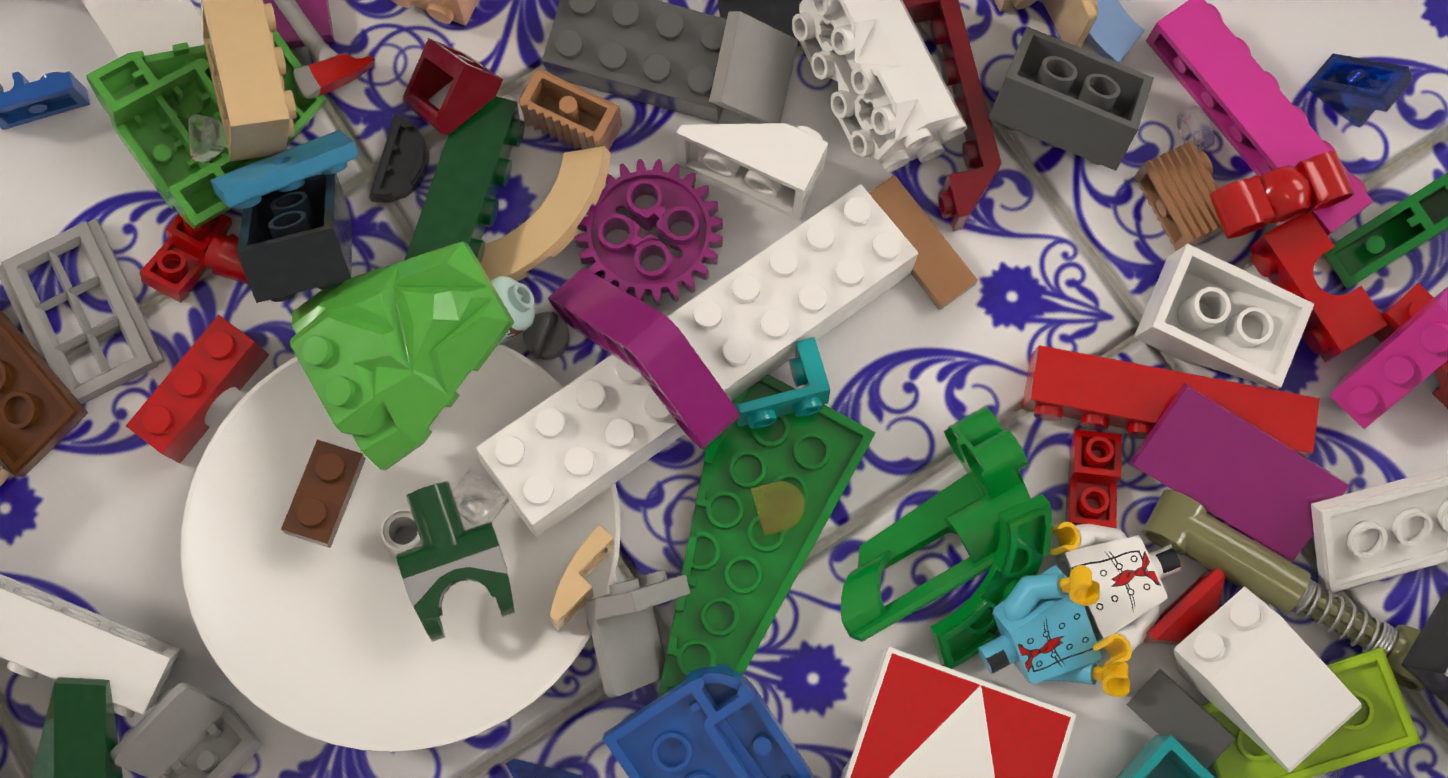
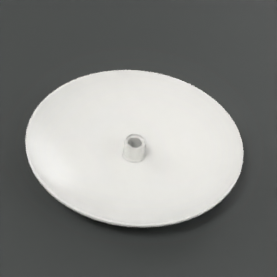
[181,343,621,752]

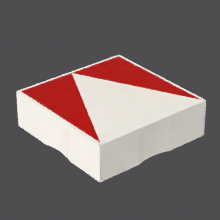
[840,647,1077,778]

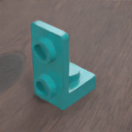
[735,337,830,429]

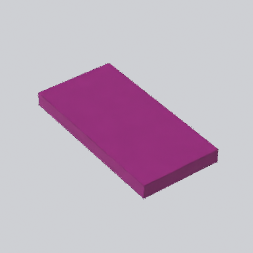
[1130,383,1349,562]

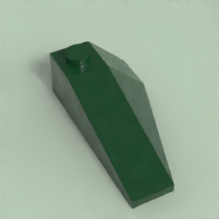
[31,677,123,778]

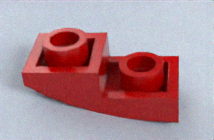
[139,214,232,303]
[1065,429,1122,528]

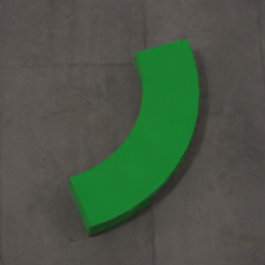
[930,494,1052,669]

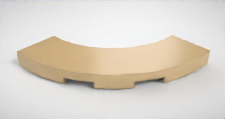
[481,146,611,281]

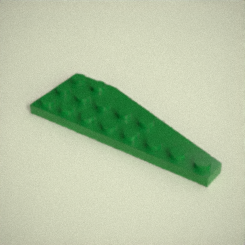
[658,374,876,698]

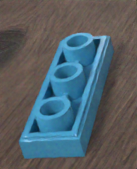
[210,130,359,209]

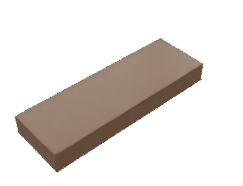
[869,175,978,310]

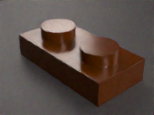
[281,439,366,548]

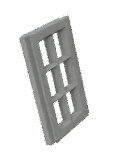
[0,218,165,404]

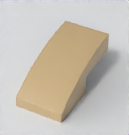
[549,524,615,631]

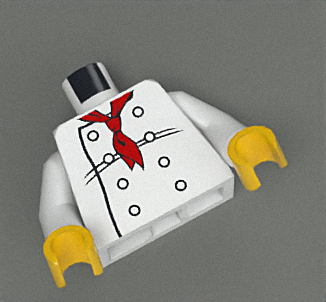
[1050,522,1181,670]

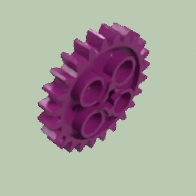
[575,159,723,307]

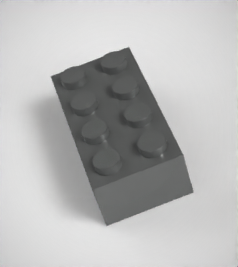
[542,0,727,124]

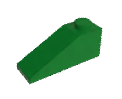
[1325,173,1448,289]

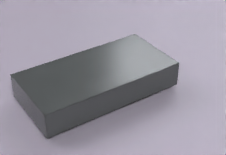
[1126,669,1236,769]

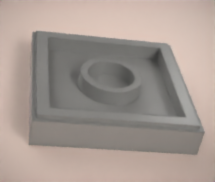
[709,11,798,124]

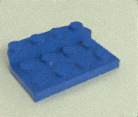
[602,664,815,778]

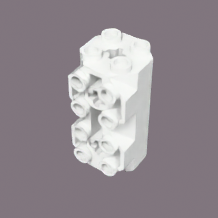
[792,0,967,173]

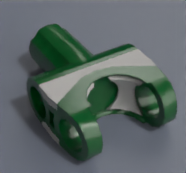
[396,481,515,642]

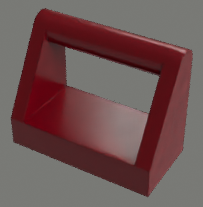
[403,38,503,135]

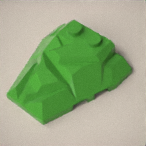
[86,30,326,230]
[290,241,515,470]

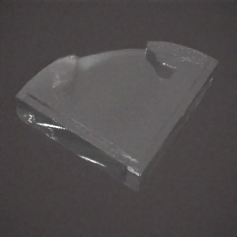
[188,114,228,163]

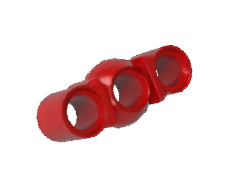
[1209,150,1355,239]

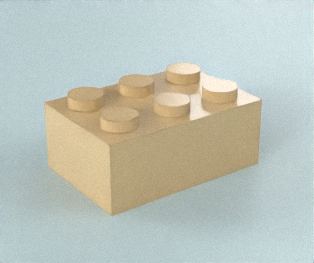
[201,0,297,162]

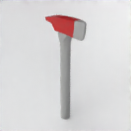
[273,0,375,99]

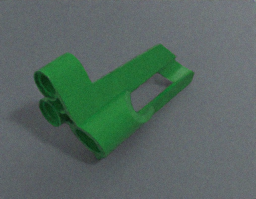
[841,406,1031,642]

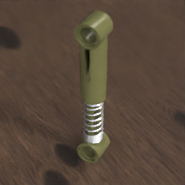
[1142,489,1425,691]

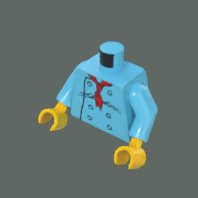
[978,565,1130,698]

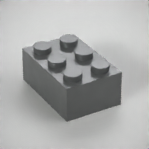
[988,27,1154,171]

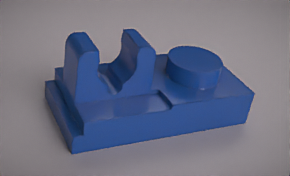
[0,71,90,130]

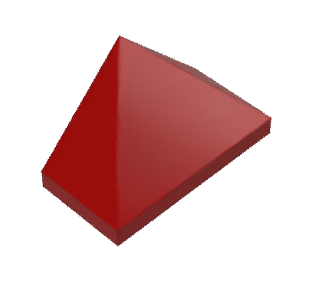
[1143,568,1225,645]

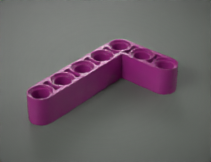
[548,268,740,449]

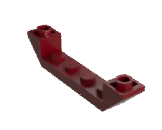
[902,0,1002,231]

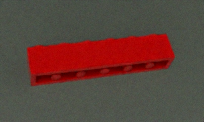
[1022,345,1320,457]

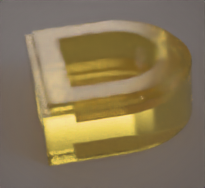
[751,481,805,537]

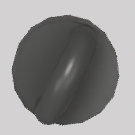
[522,311,570,360]

